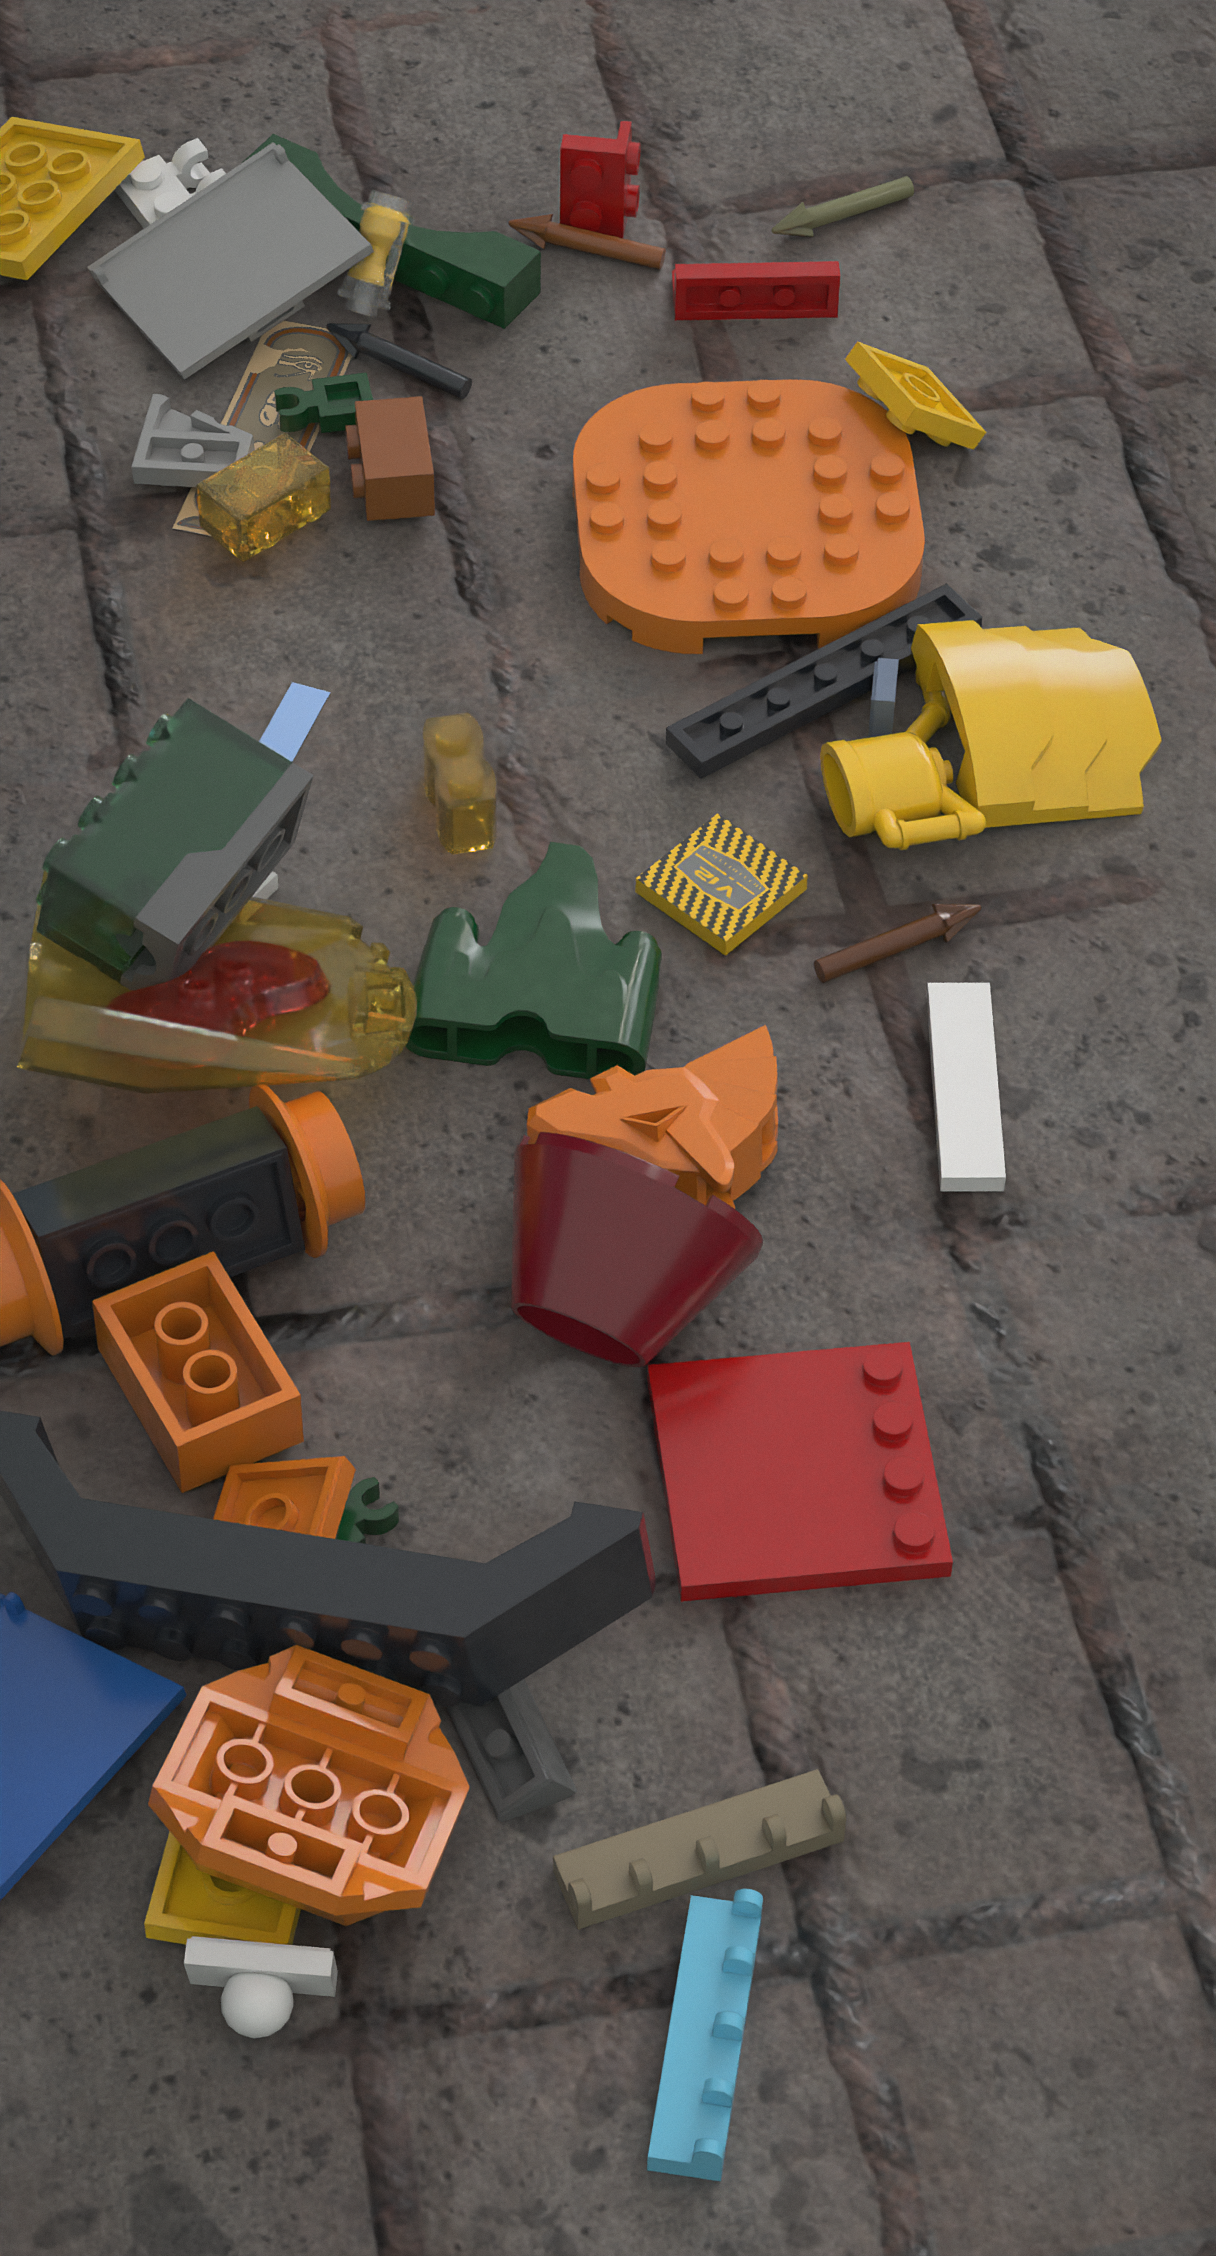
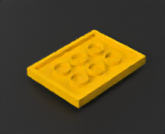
[0,117,145,280]

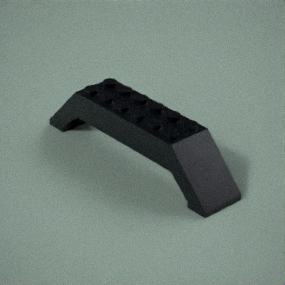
[0,1410,656,1706]

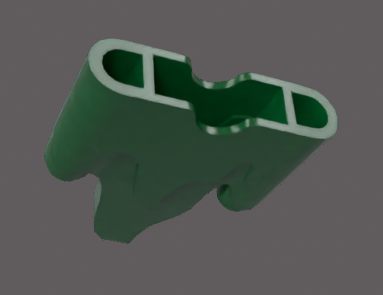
[399,842,662,1079]

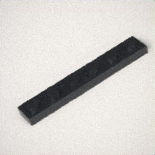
[666,583,983,779]

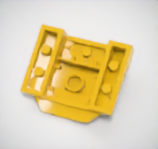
[911,620,1162,828]

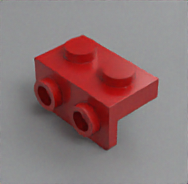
[560,121,641,238]

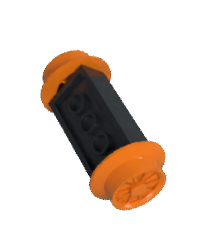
[0,1084,365,1355]

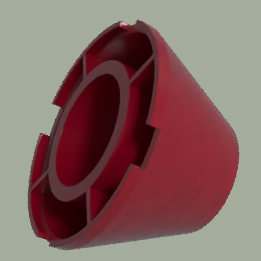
[511,1132,763,1367]

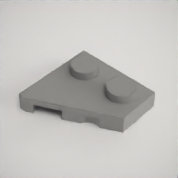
[131,394,255,490]

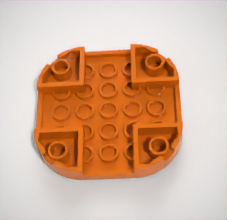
[573,379,925,654]

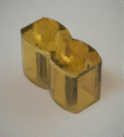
[423,712,497,854]

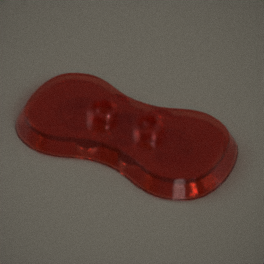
[94,940,332,1064]

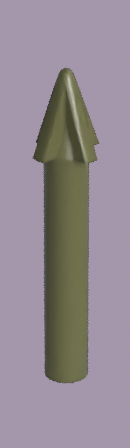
[771,176,914,237]

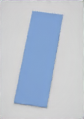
[249,682,330,779]

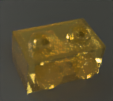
[196,433,331,562]

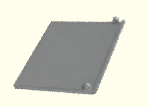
[87,142,374,380]

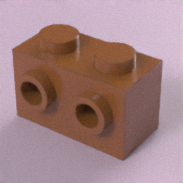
[345,396,435,521]

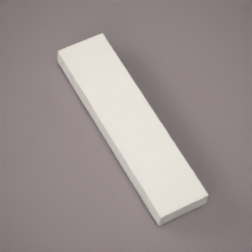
[926,983,1006,1191]

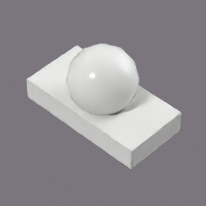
[184,1936,338,2039]

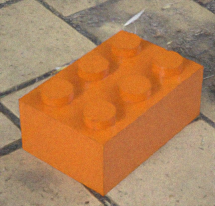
[92,1251,304,1493]

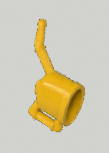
[820,668,986,850]

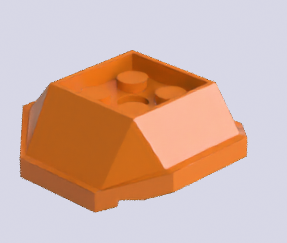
[148,1645,470,1926]

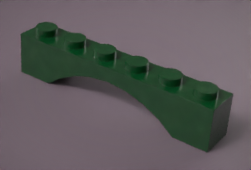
[242,134,541,329]

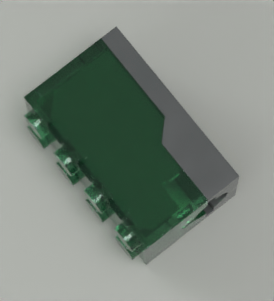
[36,698,314,1010]

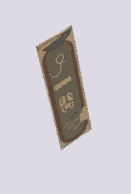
[172,321,352,547]

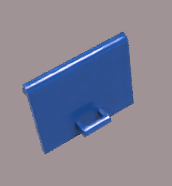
[0,1592,187,1900]

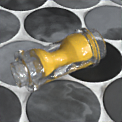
[337,190,415,318]

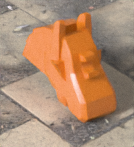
[527,1025,778,1209]

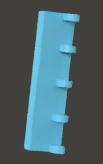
[647,1889,763,2181]

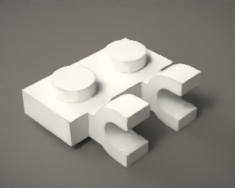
[114,138,226,229]

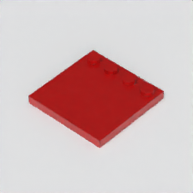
[647,1342,953,1602]

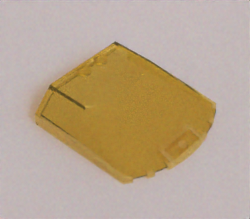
[17,855,417,1094]

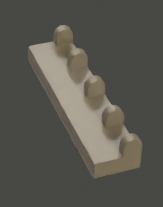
[553,1769,846,1930]

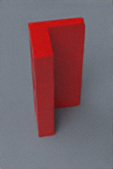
[672,261,840,321]

